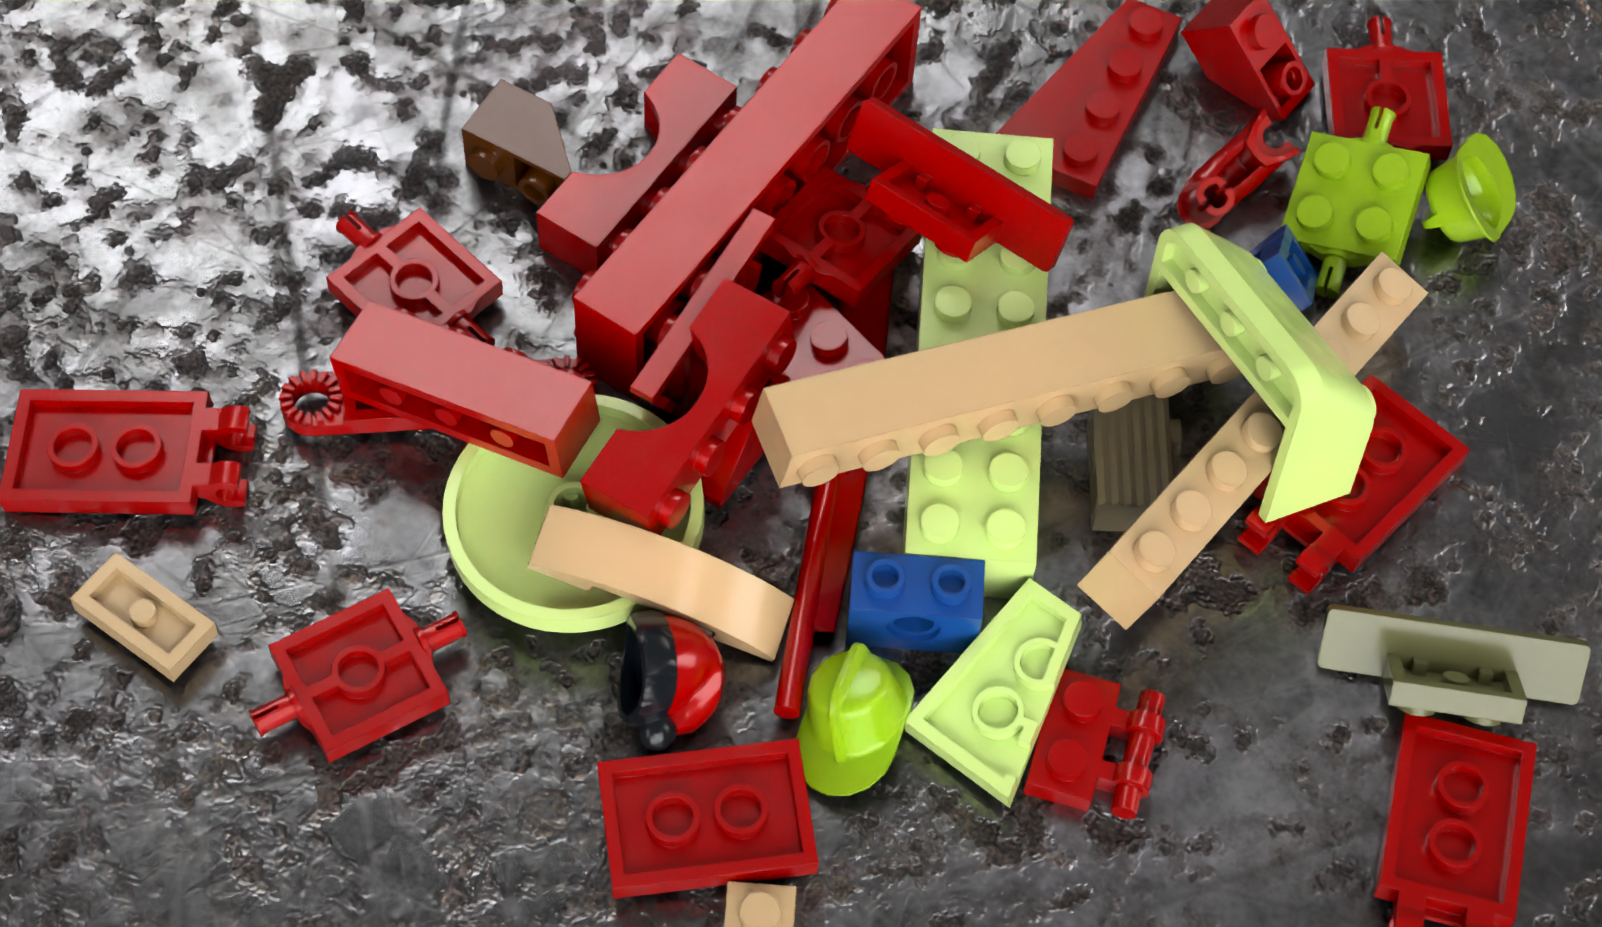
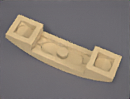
[526,504,794,662]

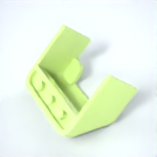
[1144,223,1376,523]

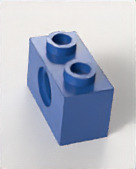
[845,550,985,654]

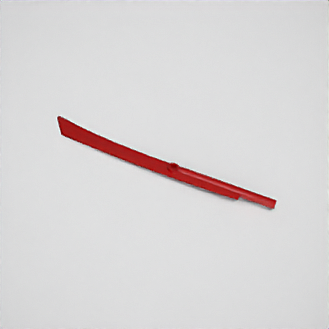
[773,269,894,719]

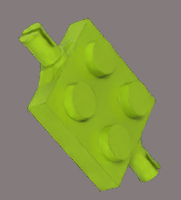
[1281,106,1431,299]

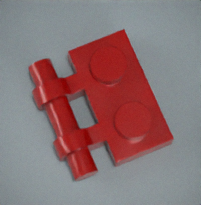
[1023,669,1166,819]

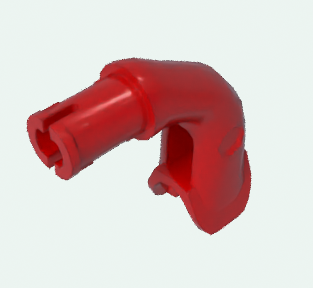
[1176,108,1301,229]

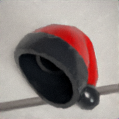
[617,610,726,751]

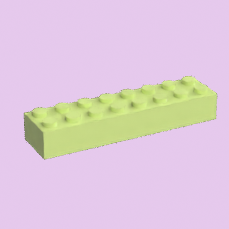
[902,128,1053,599]

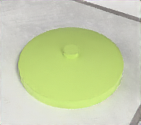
[442,394,705,633]

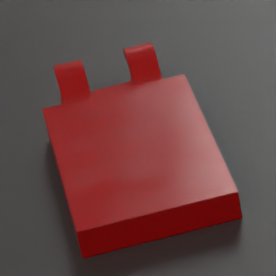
[1238,374,1470,595]
[0,389,258,515]
[1373,713,1537,927]

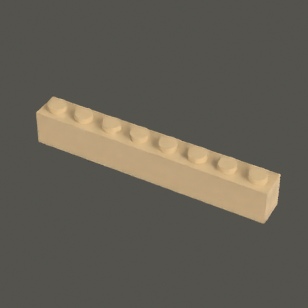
[1077,252,1428,630]
[752,290,1242,488]

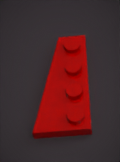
[995,0,1182,200]

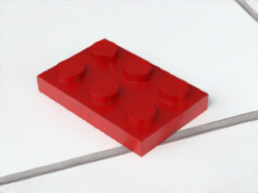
[597,738,819,899]

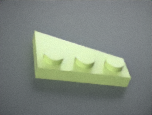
[905,578,1082,808]

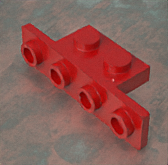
[847,97,1074,272]

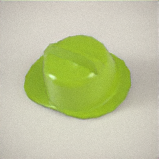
[1420,132,1516,242]
[796,642,915,796]

